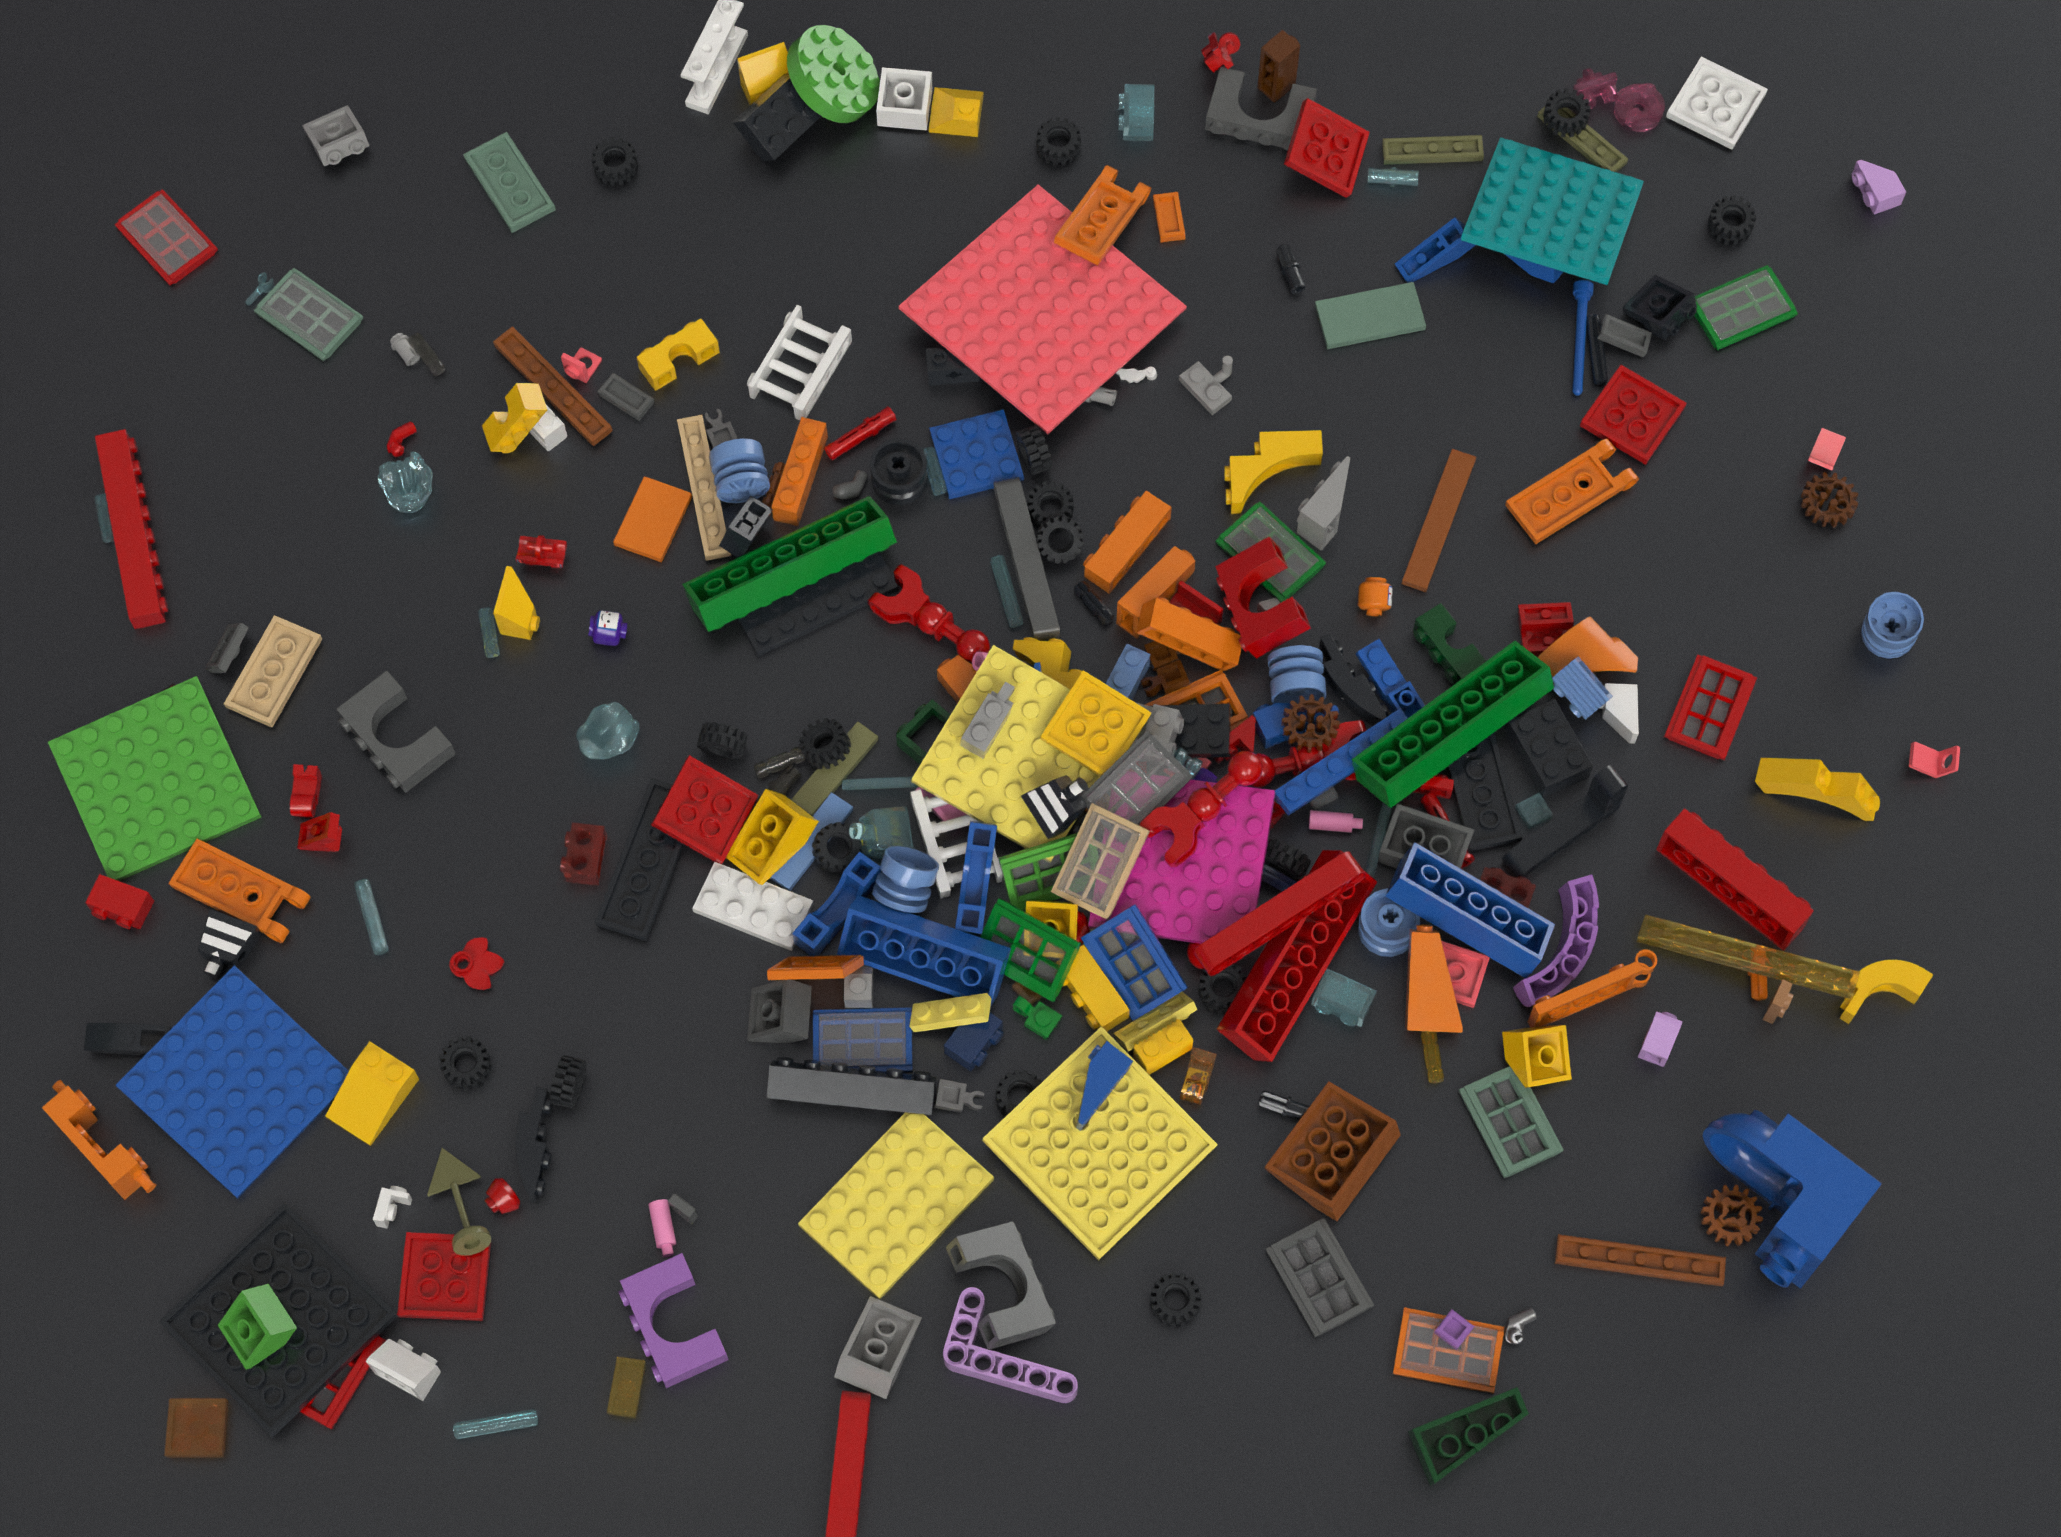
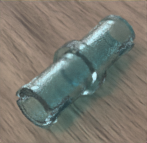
[1368,167,1419,187]

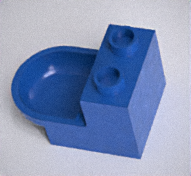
[1703,1110,1882,1289]

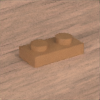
[1762,980,1794,1024]

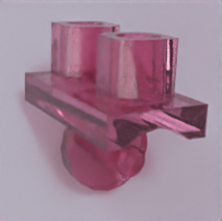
[1573,68,1618,109]

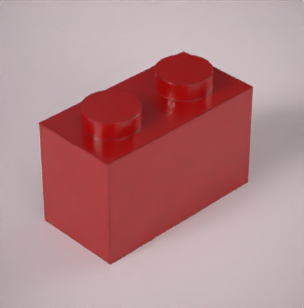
[85,874,154,929]

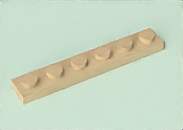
[677,415,731,561]

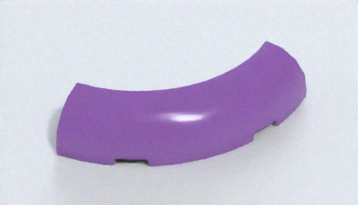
[1513,874,1599,1007]

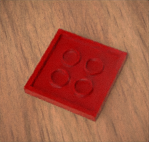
[1284,98,1370,198]
[1580,365,1687,465]
[651,755,759,864]
[397,1232,491,1321]

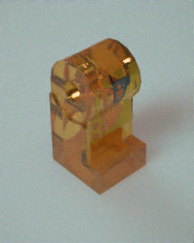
[1180,1047,1217,1105]

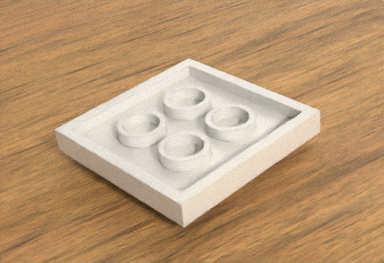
[1666,57,1768,150]

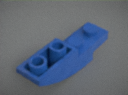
[1356,639,1425,719]

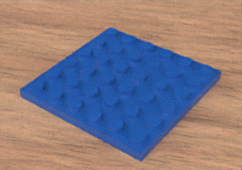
[116,966,349,1199]

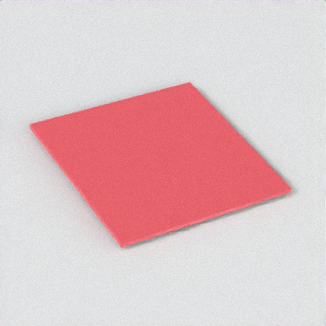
[898,185,1187,434]

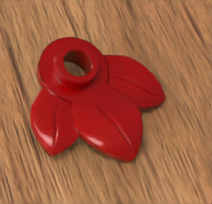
[449,937,505,990]

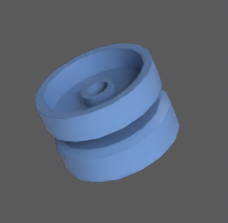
[1358,888,1420,957]

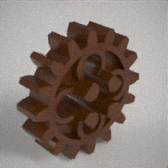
[1801,472,1859,528]
[1281,694,1340,753]

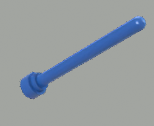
[1572,280,1594,396]

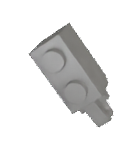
[960,682,1015,759]

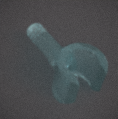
[245,272,274,306]

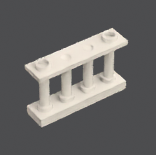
[681,0,748,115]
[747,305,852,420]
[910,789,1003,899]

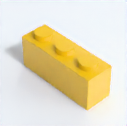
[1055,945,1130,1032]

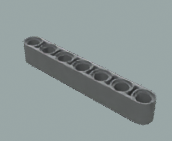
[993,477,1061,641]

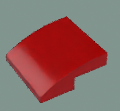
[1518,602,1574,657]

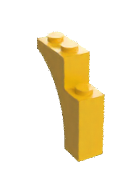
[1224,430,1323,514]
[1013,637,1082,690]
[1755,758,1880,821]

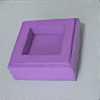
[1434,1309,1474,1350]

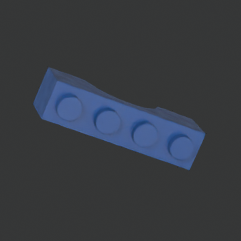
[955,821,997,934]
[792,852,882,956]

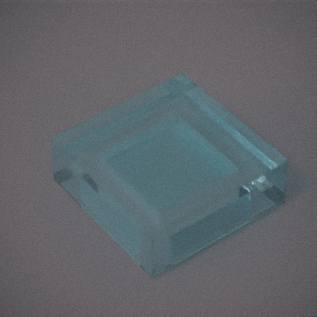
[1515,793,1553,829]

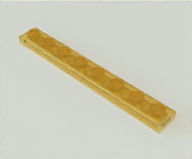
[1637,915,1860,1000]

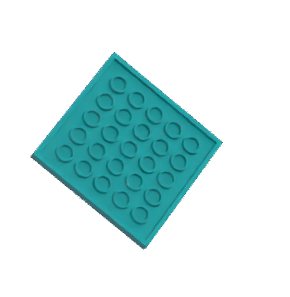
[1461,137,1644,285]

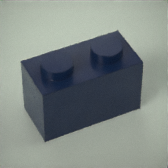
[944,1013,1004,1072]

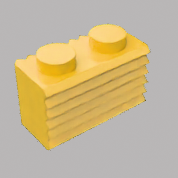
[1133,1019,1194,1075]

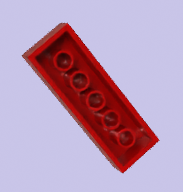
[1656,808,1814,951]

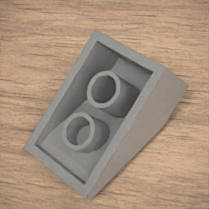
[834,1296,922,1399]

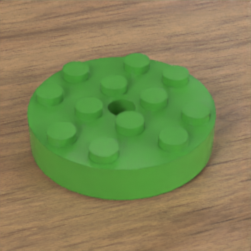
[787,25,880,123]

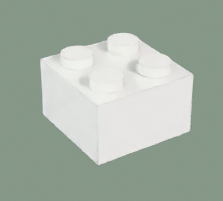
[876,67,933,130]

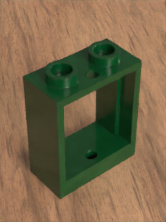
[896,699,951,765]

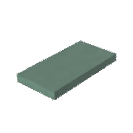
[463,132,556,233]
[1315,282,1426,349]

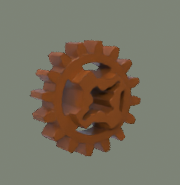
[1700,1185,1763,1246]

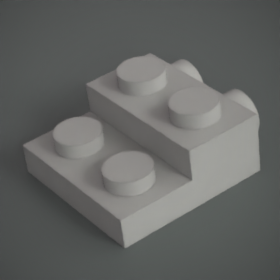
[302,105,369,166]
[1132,703,1184,766]

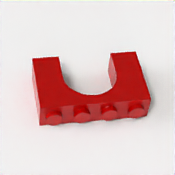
[1215,536,1311,658]

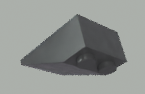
[1378,804,1474,869]

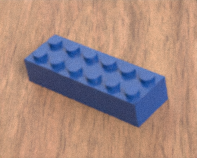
[1385,842,1555,978]
[837,895,1011,1008]

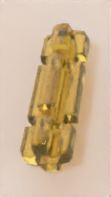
[1421,1031,1444,1083]

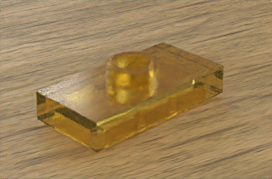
[607,1357,646,1418]

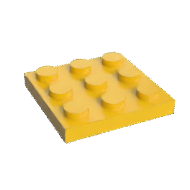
[1040,670,1152,777]

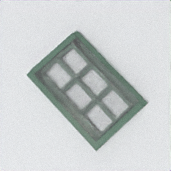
[254,268,363,361]
[1459,1066,1564,1178]

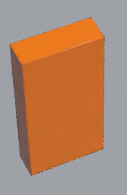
[1153,192,1185,243]

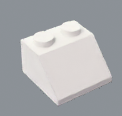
[366,1339,441,1401]

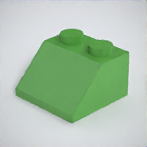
[218,1284,297,1370]

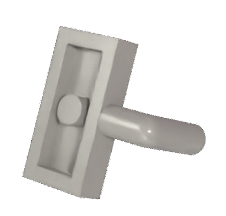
[1179,356,1233,415]

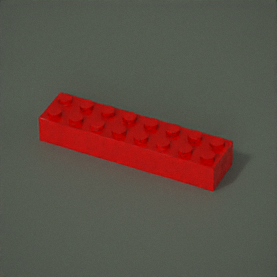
[1217,850,1377,1062]

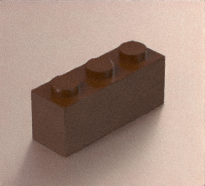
[1257,30,1300,103]

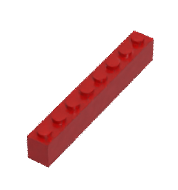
[95,429,168,629]

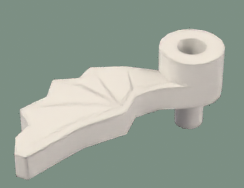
[1116,367,1157,384]

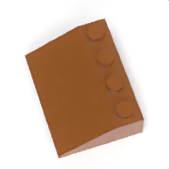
[1265,1081,1401,1221]

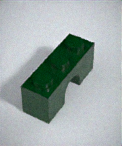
[1413,603,1486,684]

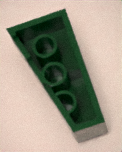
[1408,1387,1529,1485]

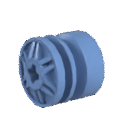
[709,438,770,503]
[1861,592,1924,659]
[1268,645,1326,704]
[872,846,939,913]

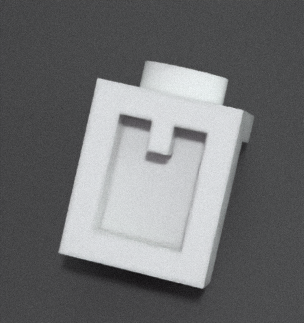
[373,1186,412,1229]

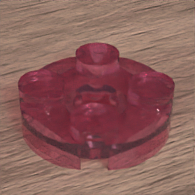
[1614,83,1665,132]

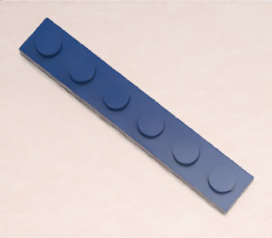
[1275,709,1407,816]

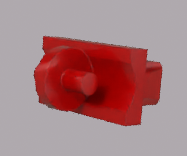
[1201,31,1240,72]
[516,535,567,568]

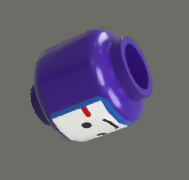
[588,610,628,646]

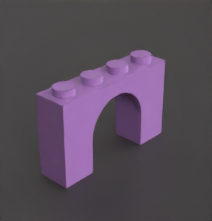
[618,1253,728,1388]

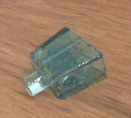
[849,807,913,860]

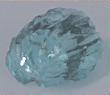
[377,452,433,513]
[576,701,640,760]

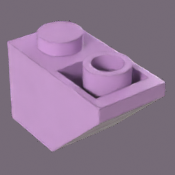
[1851,160,1906,215]
[1638,1011,1683,1067]

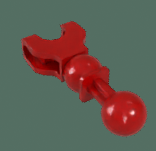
[867,564,990,663]
[1251,720,1367,787]
[1139,751,1263,867]

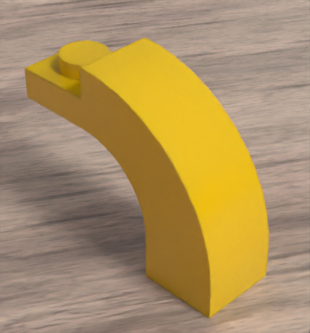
[1840,960,1933,1024]

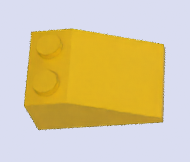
[726,789,819,885]
[325,1041,419,1146]

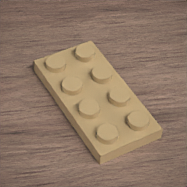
[224,615,322,728]

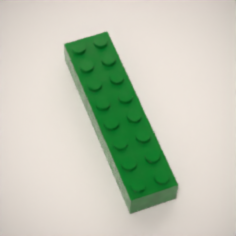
[682,496,897,632]
[1351,641,1554,808]

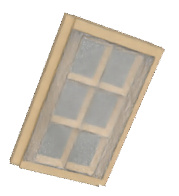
[1051,803,1150,920]

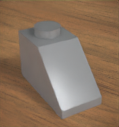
[844,965,873,1009]

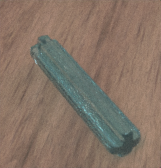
[991,555,1023,628]
[354,879,389,955]
[453,1409,538,1439]

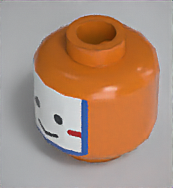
[1358,577,1393,616]

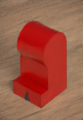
[290,764,322,818]

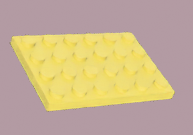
[798,1112,994,1300]

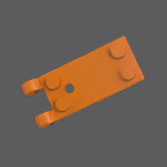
[1053,165,1151,265]
[1505,439,1639,545]
[168,839,311,943]
[1527,949,1657,1027]

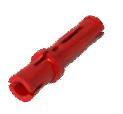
[824,406,897,461]

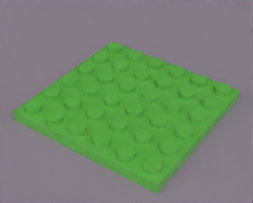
[48,676,261,881]

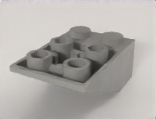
[1296,456,1350,551]

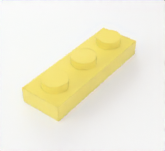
[1114,992,1197,1052]
[909,993,991,1032]

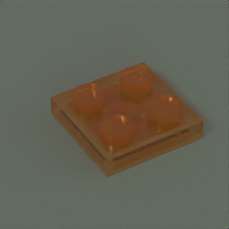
[165,1398,228,1458]

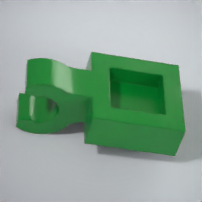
[1013,996,1062,1040]

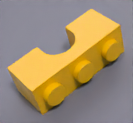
[637,319,720,391]
[482,383,548,453]

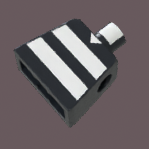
[1021,775,1089,839]
[198,909,262,979]

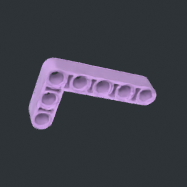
[943,1287,1078,1403]

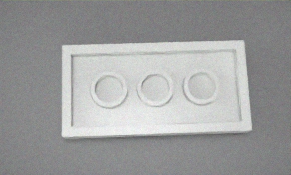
[692,862,814,951]

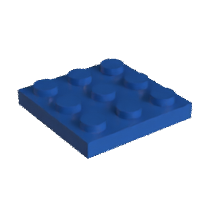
[929,409,1024,499]

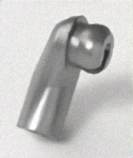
[1504,1307,1537,1345]

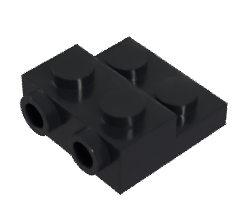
[1622,275,1697,340]

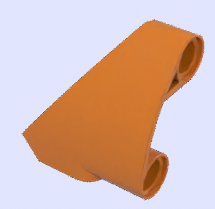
[1538,617,1638,677]

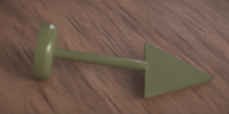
[427,1148,491,1256]

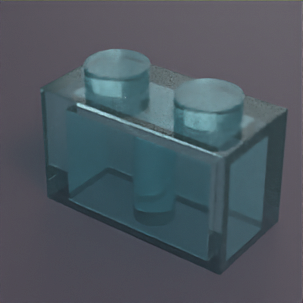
[1119,84,1154,141]
[1311,968,1377,1027]

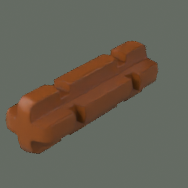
[762,462,786,508]

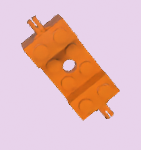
[42,1080,156,1200]

